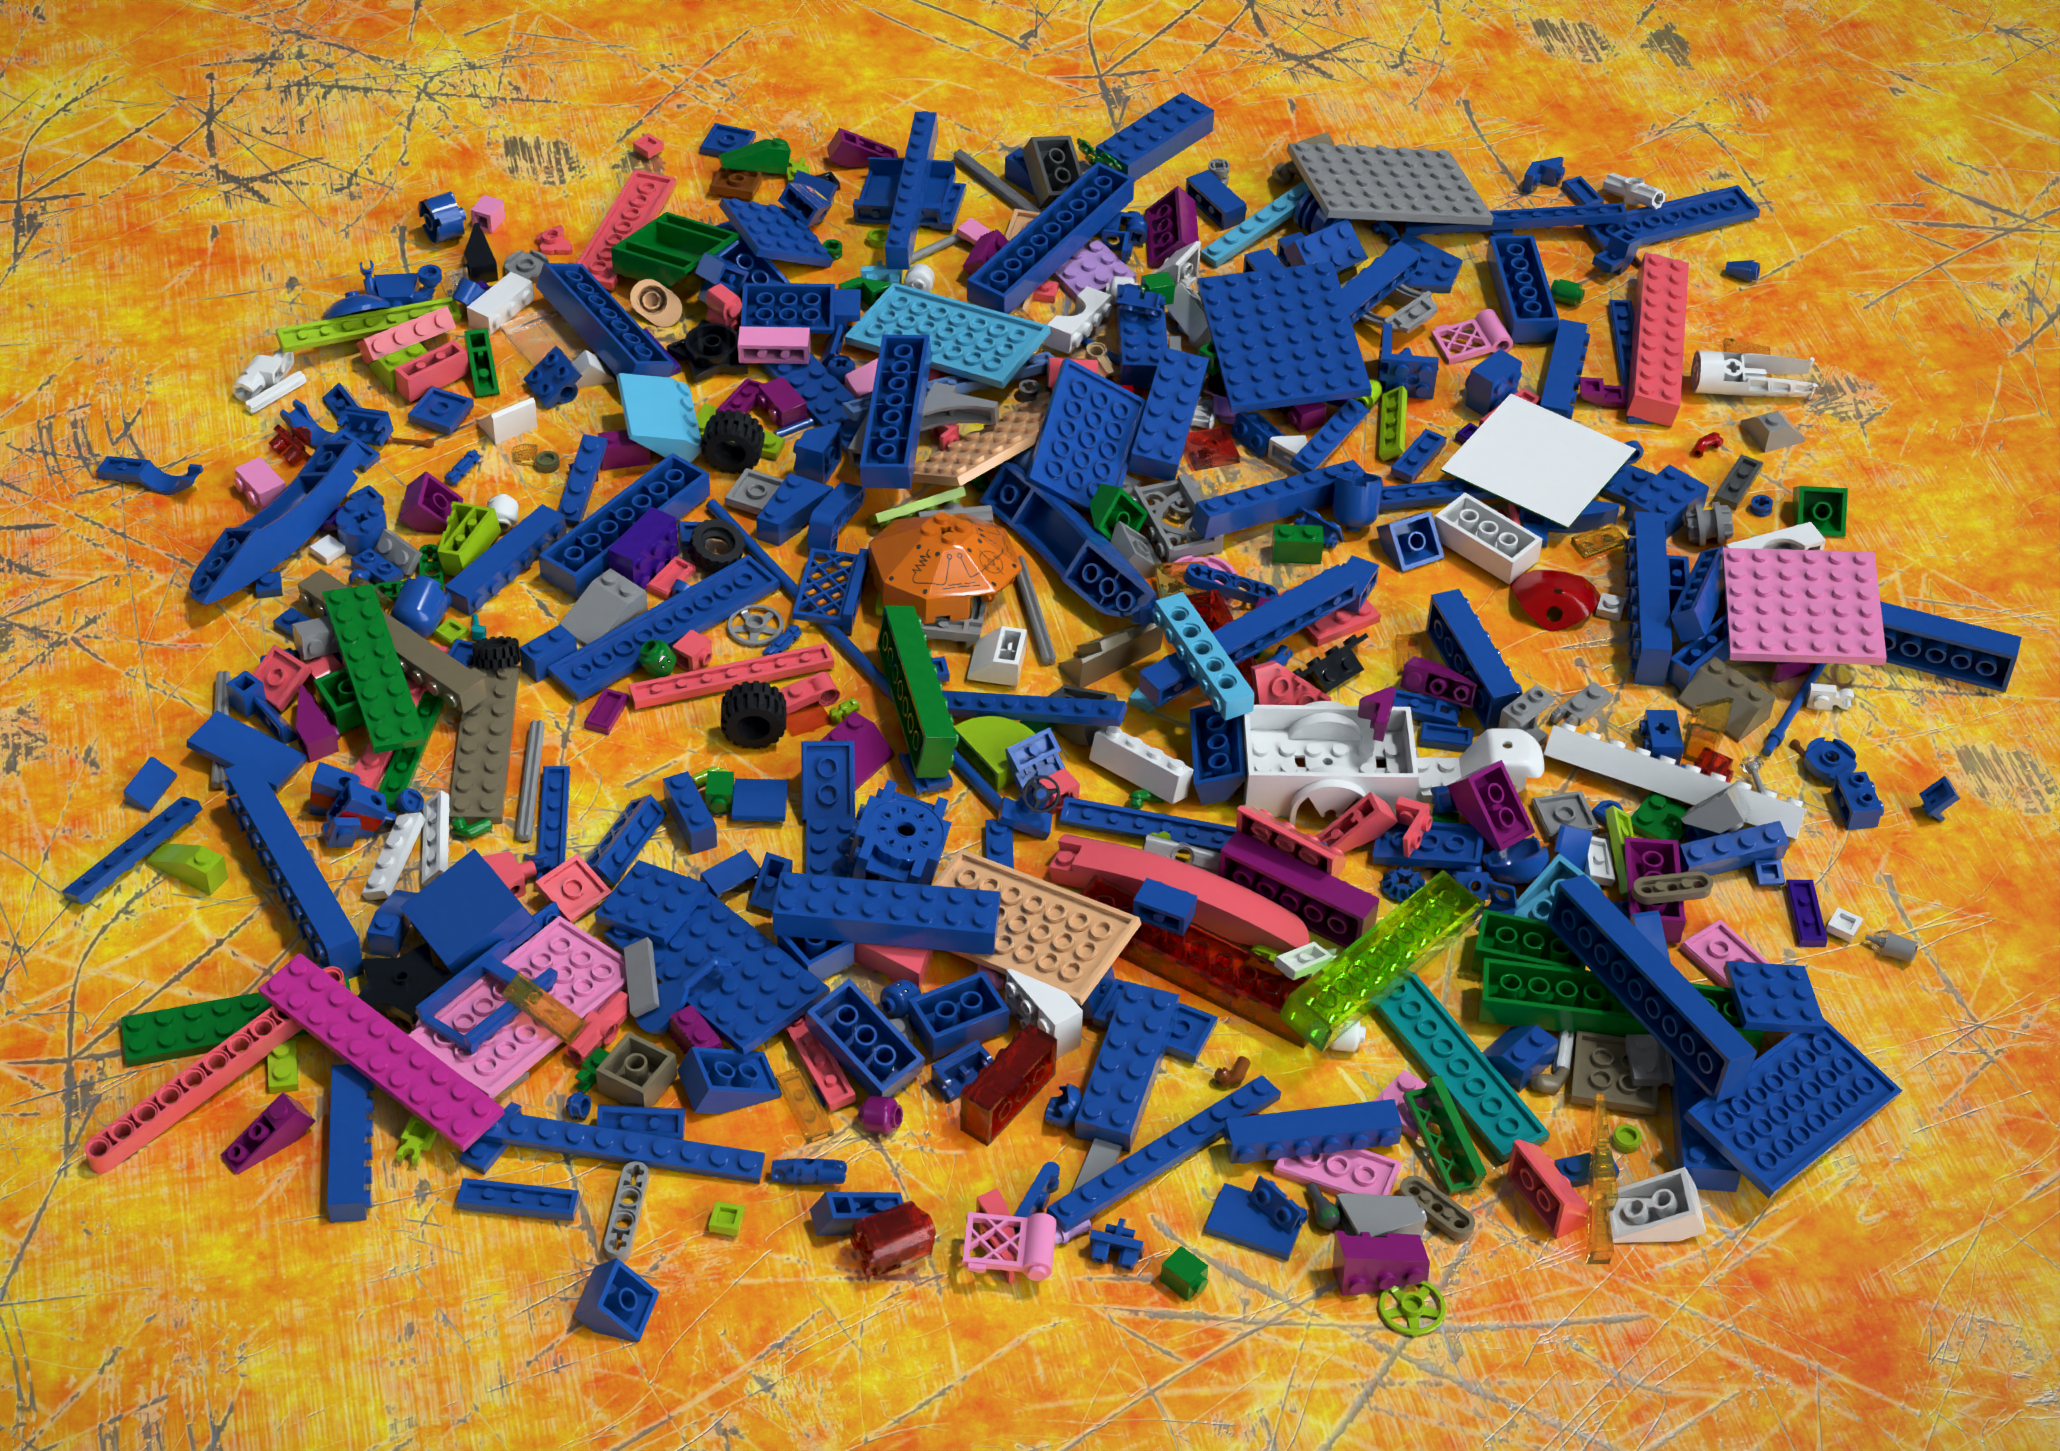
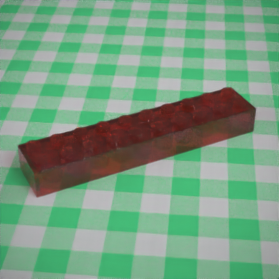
[1079,875,1334,1049]

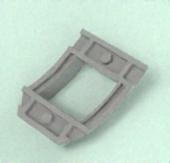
[1340,274,1438,334]
[921,596,986,650]

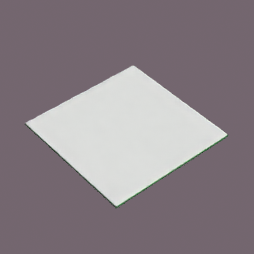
[1441,394,1636,529]

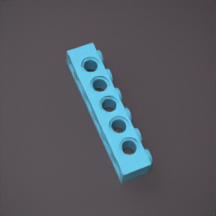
[1153,592,1255,721]

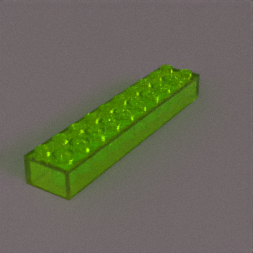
[1278,870,1485,1052]

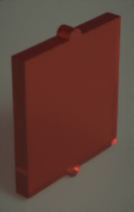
[786,701,832,737]

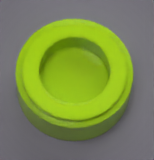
[867,228,888,248]
[1612,1124,1642,1153]

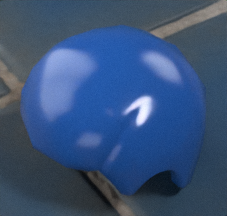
[1045,1084,1083,1127]

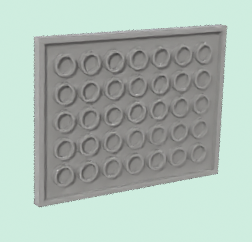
[1287,142,1494,225]

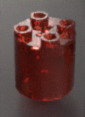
[849,1200,936,1277]

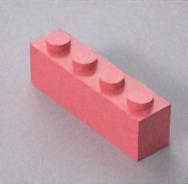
[356,306,456,365]

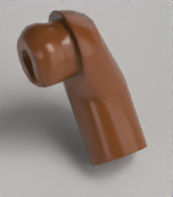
[1214,1056,1250,1087]

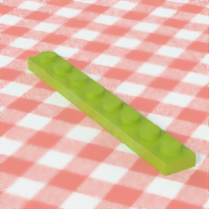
[275,297,462,353]

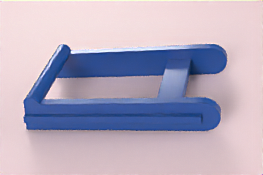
[415,940,558,1054]

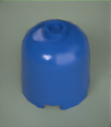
[1332,471,1383,531]
[390,575,452,639]

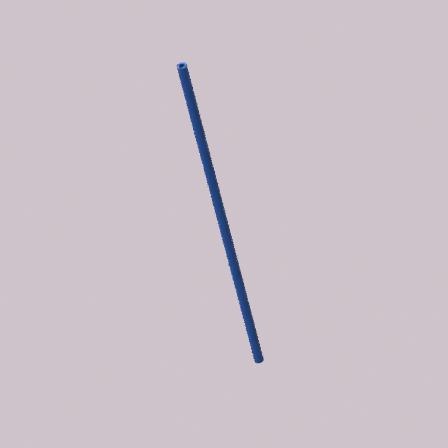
[706,499,1002,813]

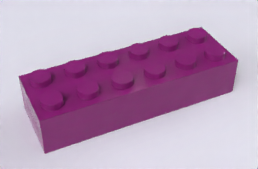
[1218,831,1379,955]

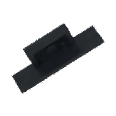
[1293,633,1368,694]

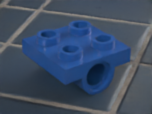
[523,345,582,409]

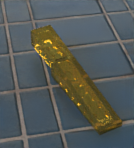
[1586,1093,1619,1264]

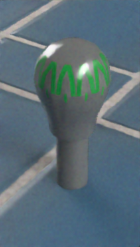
[1306,1183,1341,1230]

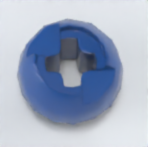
[827,355,856,384]

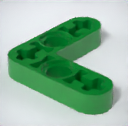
[374,544,445,607]

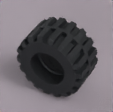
[701,409,765,474]
[721,681,786,749]

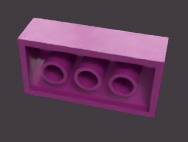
[1145,186,1199,268]
[1624,837,1685,943]

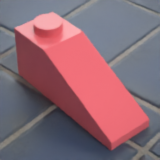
[1316,792,1398,853]

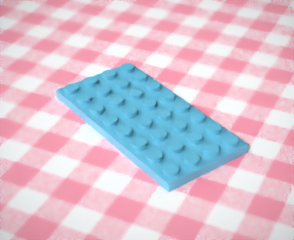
[844,282,1051,389]

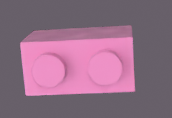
[234,457,286,511]

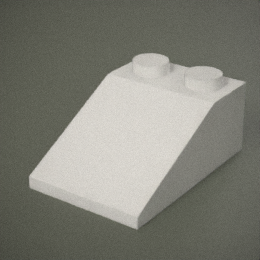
[1602,1167,1707,1243]

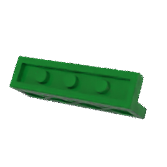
[1403,1075,1487,1195]

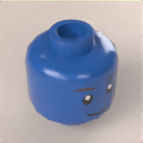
[880,979,921,1019]

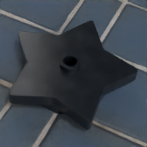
[667,319,748,383]
[357,943,456,1024]

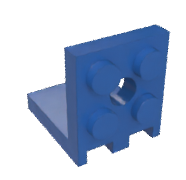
[1378,323,1439,399]

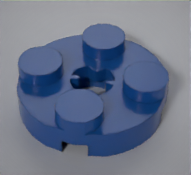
[1802,737,1857,786]

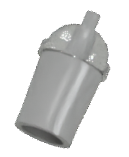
[1865,930,1919,963]

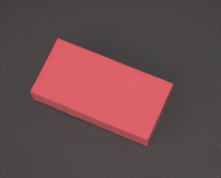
[647,556,696,600]

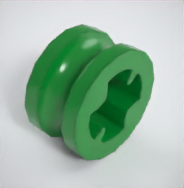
[822,239,843,260]

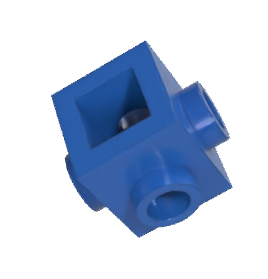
[1452,866,1493,905]

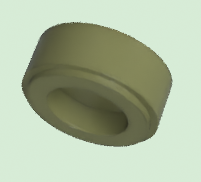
[535,451,560,473]

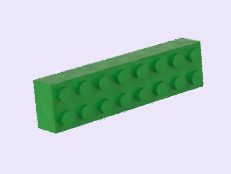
[876,605,959,778]

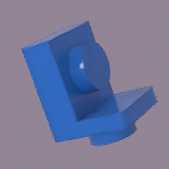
[1919,776,1961,822]

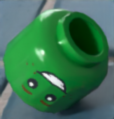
[638,639,676,678]

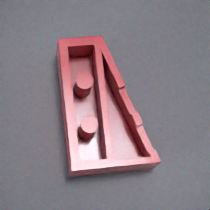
[854,942,933,991]

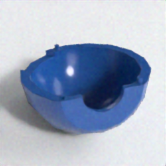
[1482,836,1549,886]

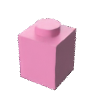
[471,195,505,233]

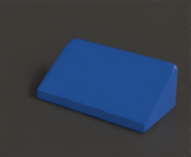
[819,324,844,369]
[322,382,362,426]
[254,696,298,745]
[124,757,177,812]

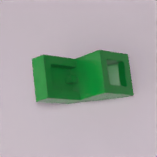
[838,277,891,307]

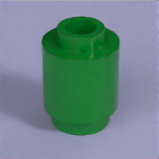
[1550,279,1585,306]

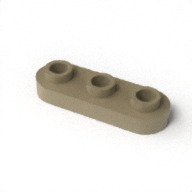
[1632,871,1713,905]
[1399,1176,1475,1240]

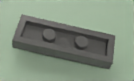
[1713,454,1763,511]

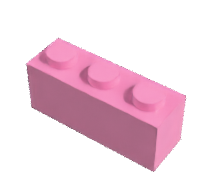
[738,327,811,364]

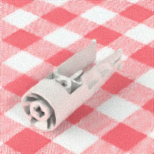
[1691,350,1817,400]

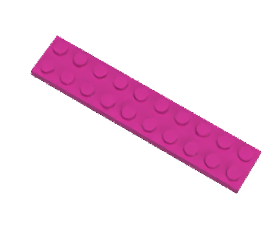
[258,953,505,1152]

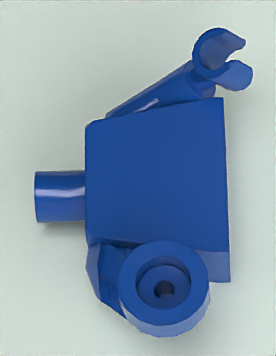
[360,260,442,308]

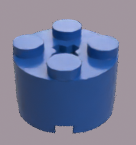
[418,191,466,243]
[336,500,388,556]

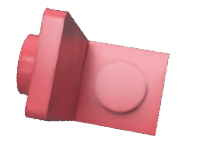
[1395,797,1433,857]

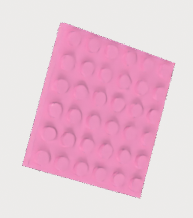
[1722,548,1887,665]

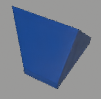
[1554,823,1593,872]

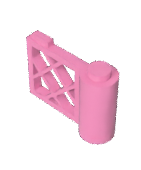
[1432,309,1513,364]
[962,1212,1057,1281]

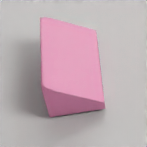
[845,358,878,399]

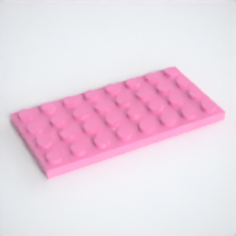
[408,916,628,1099]

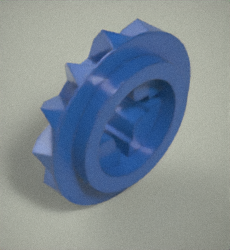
[1382,866,1425,902]

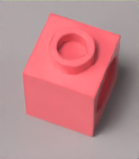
[1039,768,1080,814]

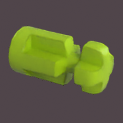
[829,697,860,723]

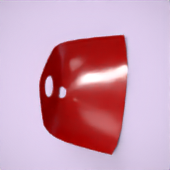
[1510,570,1601,632]

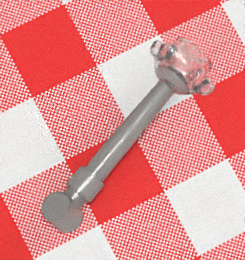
[1739,755,1765,793]

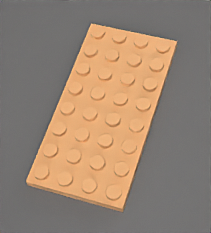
[912,391,1052,486]
[933,849,1141,1006]

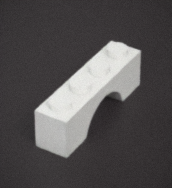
[1044,286,1112,354]
[1726,522,1826,550]

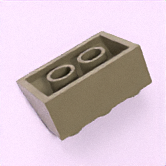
[1678,656,1775,742]

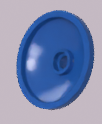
[321,291,391,320]

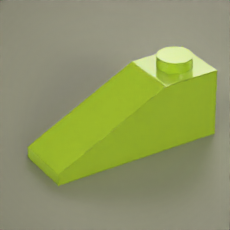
[146,843,228,895]

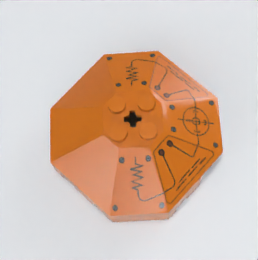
[868,512,1022,624]

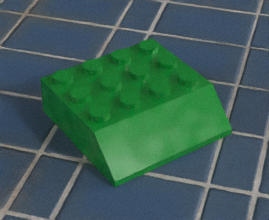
[611,212,739,289]

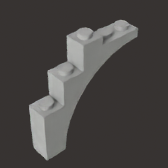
[848,382,999,468]

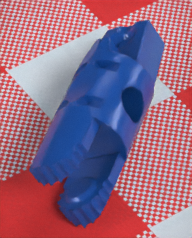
[771,1158,848,1185]

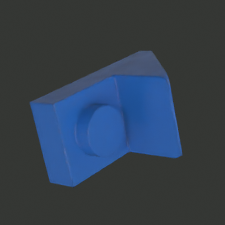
[749,852,793,911]

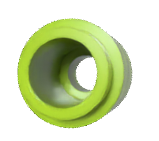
[1352,379,1382,410]

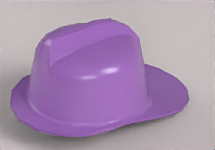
[1204,390,1245,424]

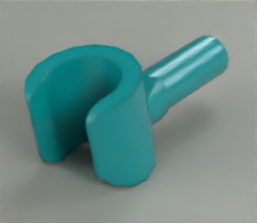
[471,614,487,640]

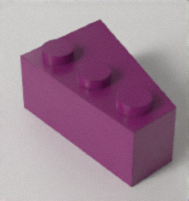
[1332,1230,1430,1296]

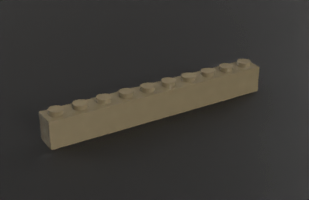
[297,569,488,714]

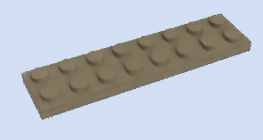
[449,665,520,824]

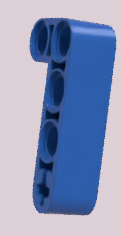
[807,481,866,552]

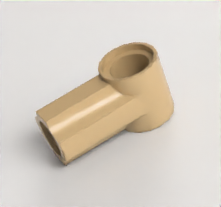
[1085,342,1120,383]

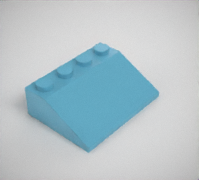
[616,373,702,463]

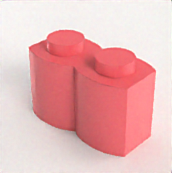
[706,283,741,331]

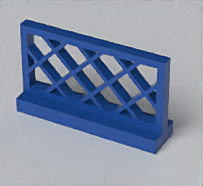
[792,548,869,634]

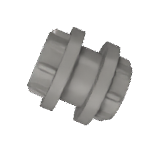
[1685,502,1733,547]

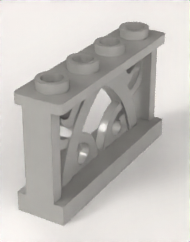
[1131,473,1224,565]

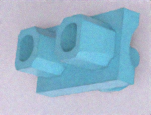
[860,260,902,285]

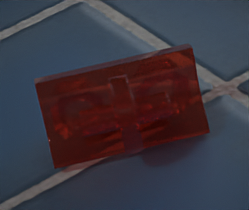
[268,424,311,467]

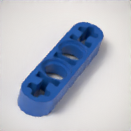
[1183,563,1278,605]

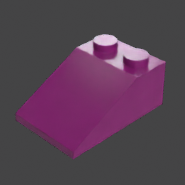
[1447,760,1535,852]

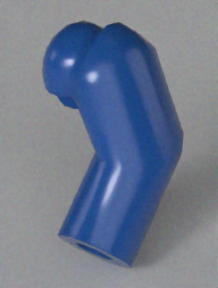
[1372,220,1400,246]

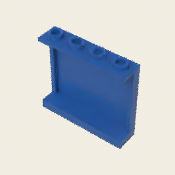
[853,157,956,227]

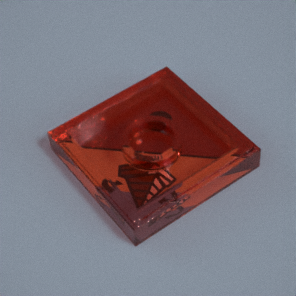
[1184,426,1240,471]

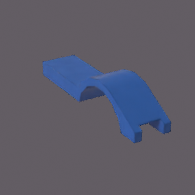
[280,399,380,473]
[96,456,204,495]

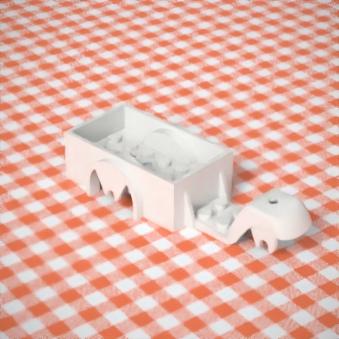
[1242,701,1545,825]

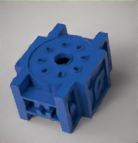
[844,779,952,885]

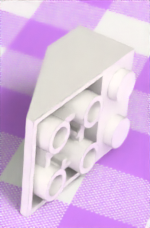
[1005,969,1083,1061]

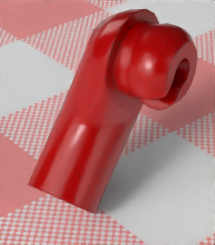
[1692,432,1724,458]

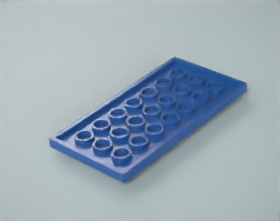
[604,876,830,1056]
[1683,1018,1903,1199]

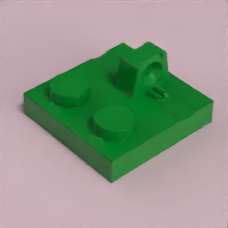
[1631,791,1689,845]

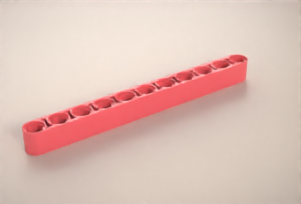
[84,966,346,1174]

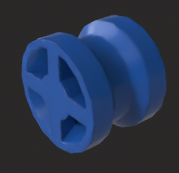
[1126,218,1148,246]

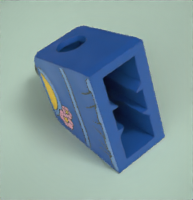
[778,182,832,226]

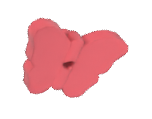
[536,225,572,255]

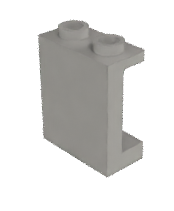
[1498,685,1554,746]

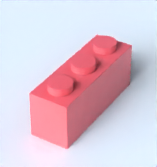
[394,340,469,402]

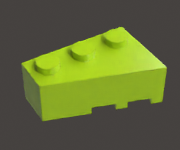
[437,501,501,576]

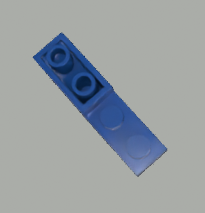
[1519,500,1620,533]

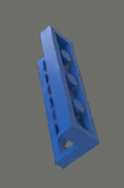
[585,794,667,887]

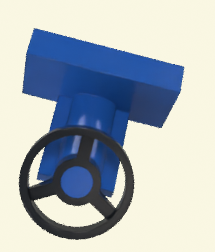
[997,775,1060,840]

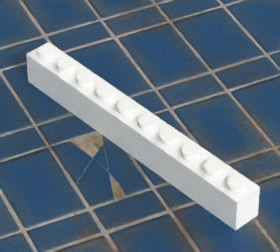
[1543,722,1807,839]

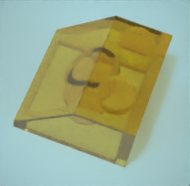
[1681,697,1734,768]

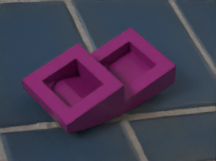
[1579,377,1627,409]

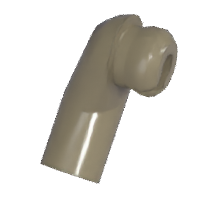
[1530,1066,1570,1093]

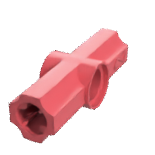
[565,991,631,1065]

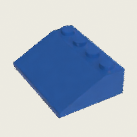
[741,283,835,334]

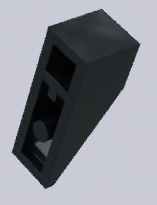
[462,222,498,283]

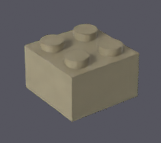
[596,1031,677,1107]

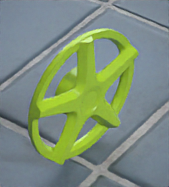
[1379,1281,1446,1337]

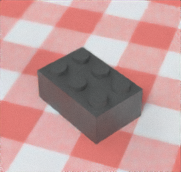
[1022,135,1083,209]

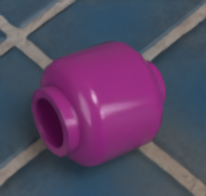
[858,1096,903,1135]

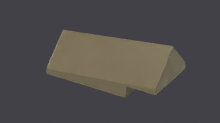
[1058,623,1163,688]

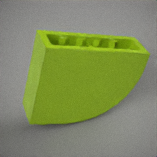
[953,716,1035,792]

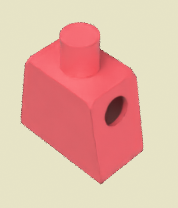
[482,851,537,898]

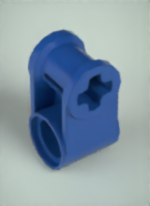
[452,277,486,306]

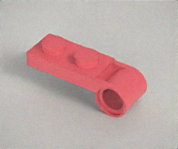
[779,672,840,715]

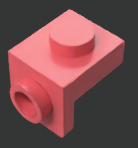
[931,424,959,451]

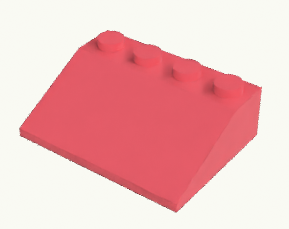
[1236,805,1346,878]

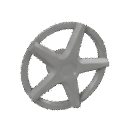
[727,604,784,648]

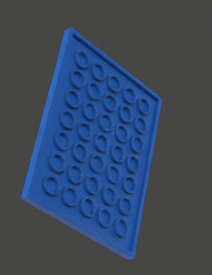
[1197,262,1372,413]

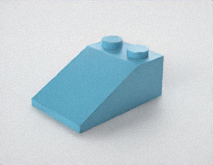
[1514,854,1604,922]

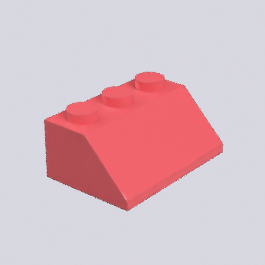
[1506,1139,1589,1239]

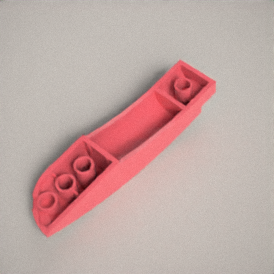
[1049,834,1310,953]

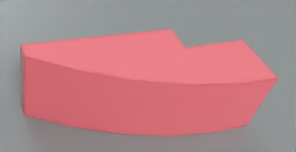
[976,1189,1016,1283]

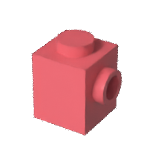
[672,629,713,672]

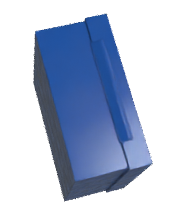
[400,848,541,975]

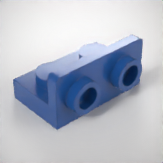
[1230,412,1286,457]

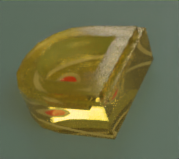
[511,443,538,467]

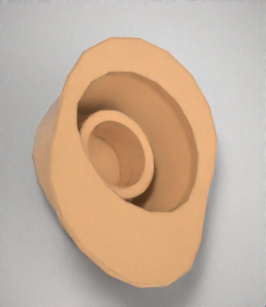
[630,279,682,327]

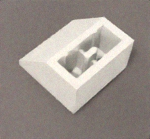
[967,626,1027,686]

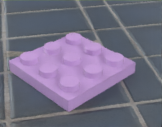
[1051,239,1136,300]

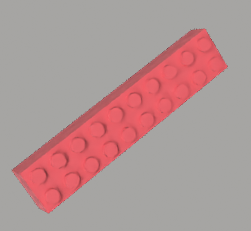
[1626,252,1689,427]

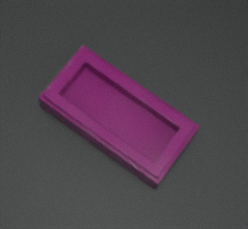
[584,688,629,735]

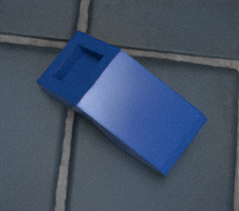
[1522,157,1565,194]

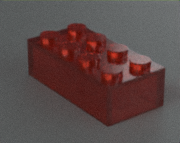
[959,1023,1057,1147]

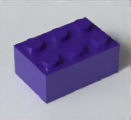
[608,507,679,589]

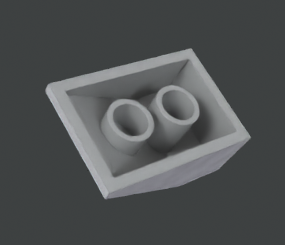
[559,568,648,646]

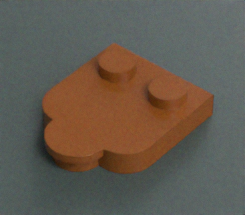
[710,167,762,200]

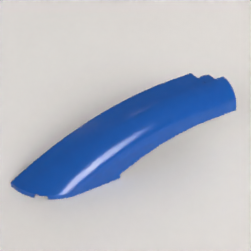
[189,440,365,605]
[980,461,1157,617]

